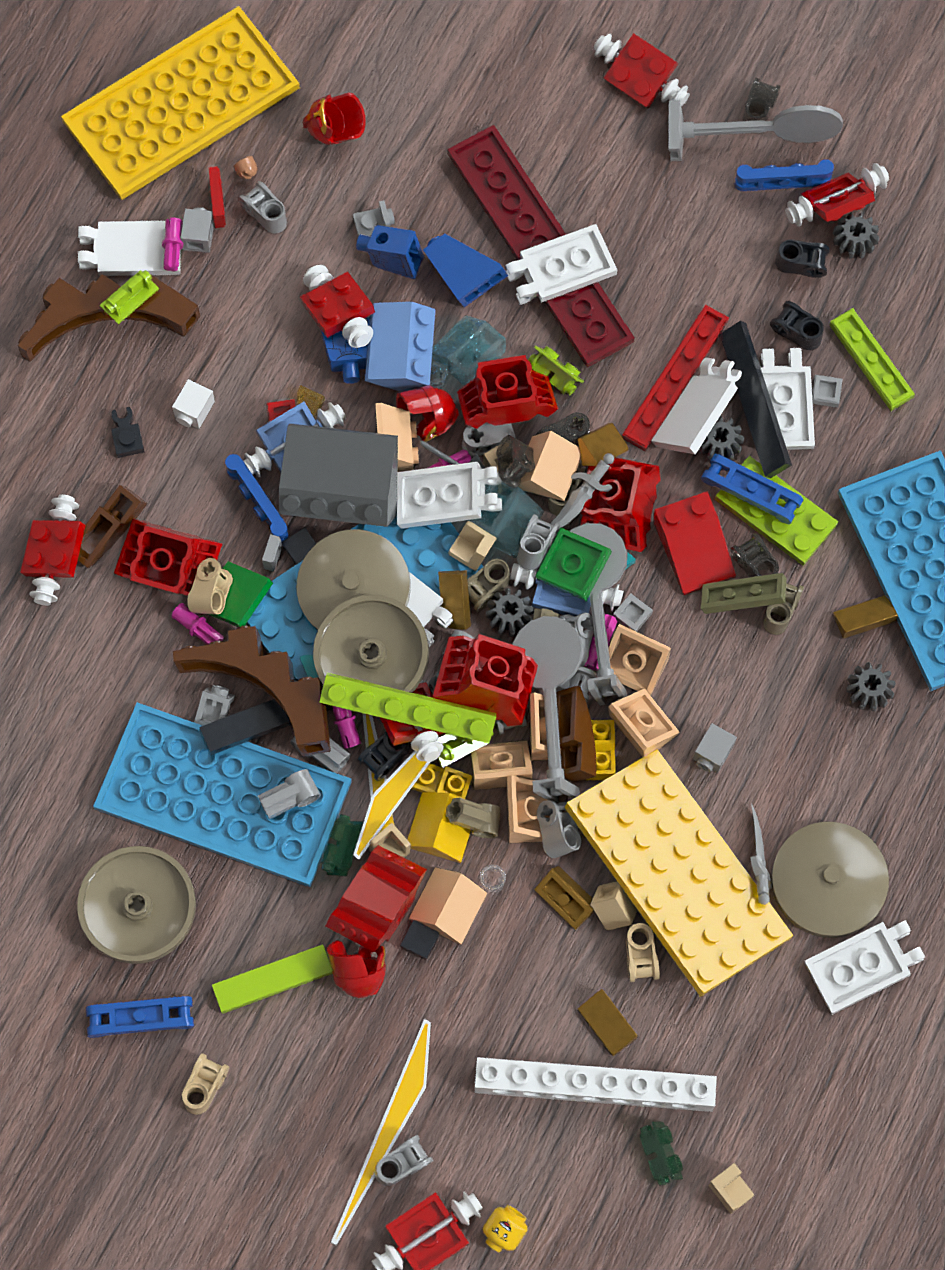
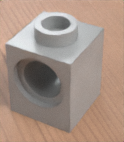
[181,207,214,253]
[693,723,737,773]

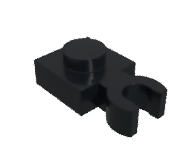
[111,407,145,458]

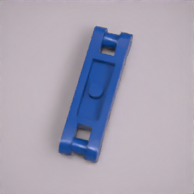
[734,159,834,191]
[225,454,289,543]
[701,454,803,524]
[86,996,194,1038]

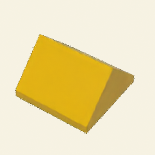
[407,792,471,863]

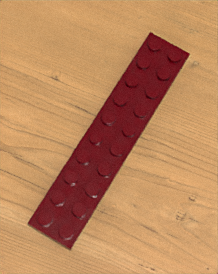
[447,125,635,368]

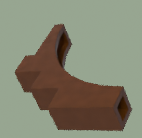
[18,274,200,362]
[173,626,331,756]

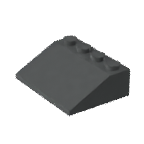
[279,424,398,527]

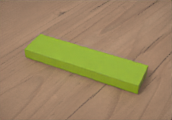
[829,308,915,411]
[212,944,333,1014]

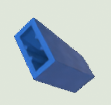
[423,234,508,307]

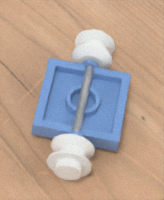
[243,402,346,477]
[510,563,624,617]

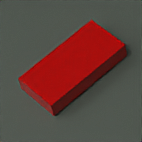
[208,166,226,228]

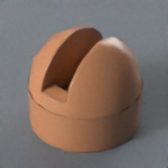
[233,156,257,179]

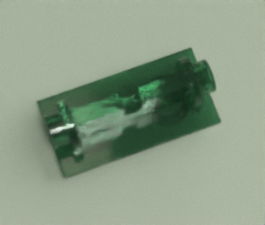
[321,814,364,877]
[639,1121,683,1186]

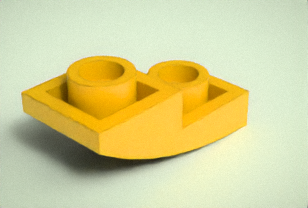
[586,720,616,780]
[411,763,472,799]

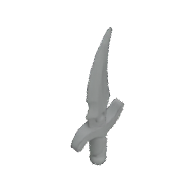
[550,453,614,528]
[750,804,772,905]

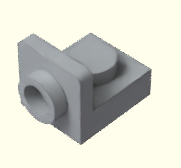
[353,200,395,237]
[194,685,235,726]

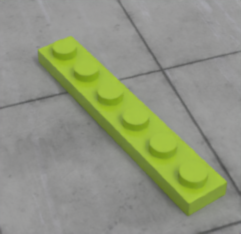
[319,672,496,744]

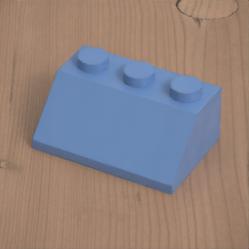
[365,302,435,392]

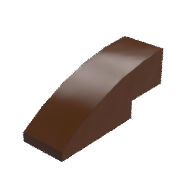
[78,485,148,568]
[556,686,596,782]

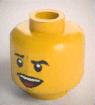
[483,1205,528,1252]

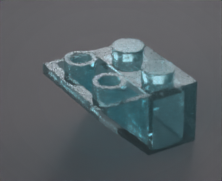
[432,315,506,386]
[467,478,544,558]

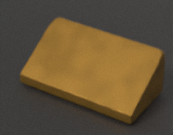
[578,423,629,466]
[438,570,471,630]
[833,595,898,639]
[534,866,595,930]
[577,989,637,1056]

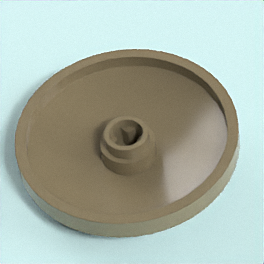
[296,529,411,630]
[313,595,429,693]
[771,822,889,938]
[77,846,196,964]

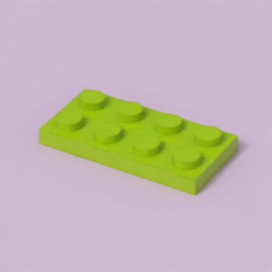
[715,455,838,566]

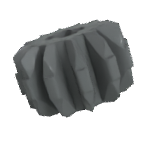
[833,212,879,259]
[699,415,744,462]
[486,588,534,637]
[846,662,896,712]

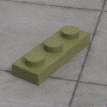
[701,573,787,614]

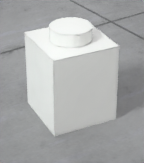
[172,379,215,429]

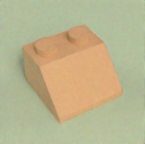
[376,403,419,472]

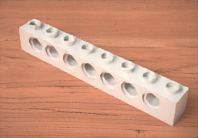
[475,1057,717,1112]

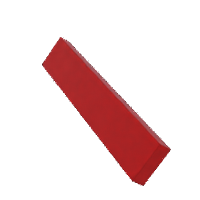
[622,304,729,452]

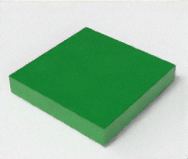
[535,528,612,601]
[208,561,273,627]

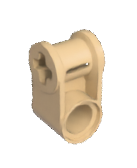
[187,558,233,614]
[625,923,659,982]
[182,1053,229,1115]

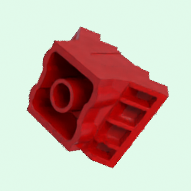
[457,355,558,429]
[580,457,661,552]
[114,518,222,595]
[433,634,538,726]
[325,845,427,952]

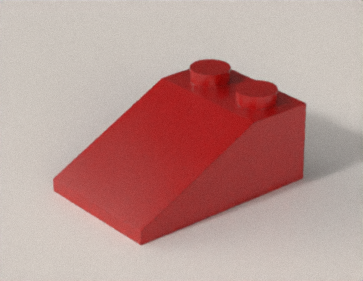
[653,491,736,596]

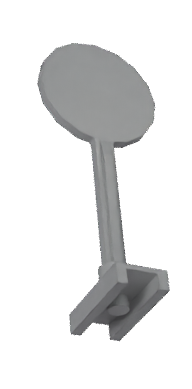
[669,100,843,161]
[570,523,627,706]
[513,616,583,803]

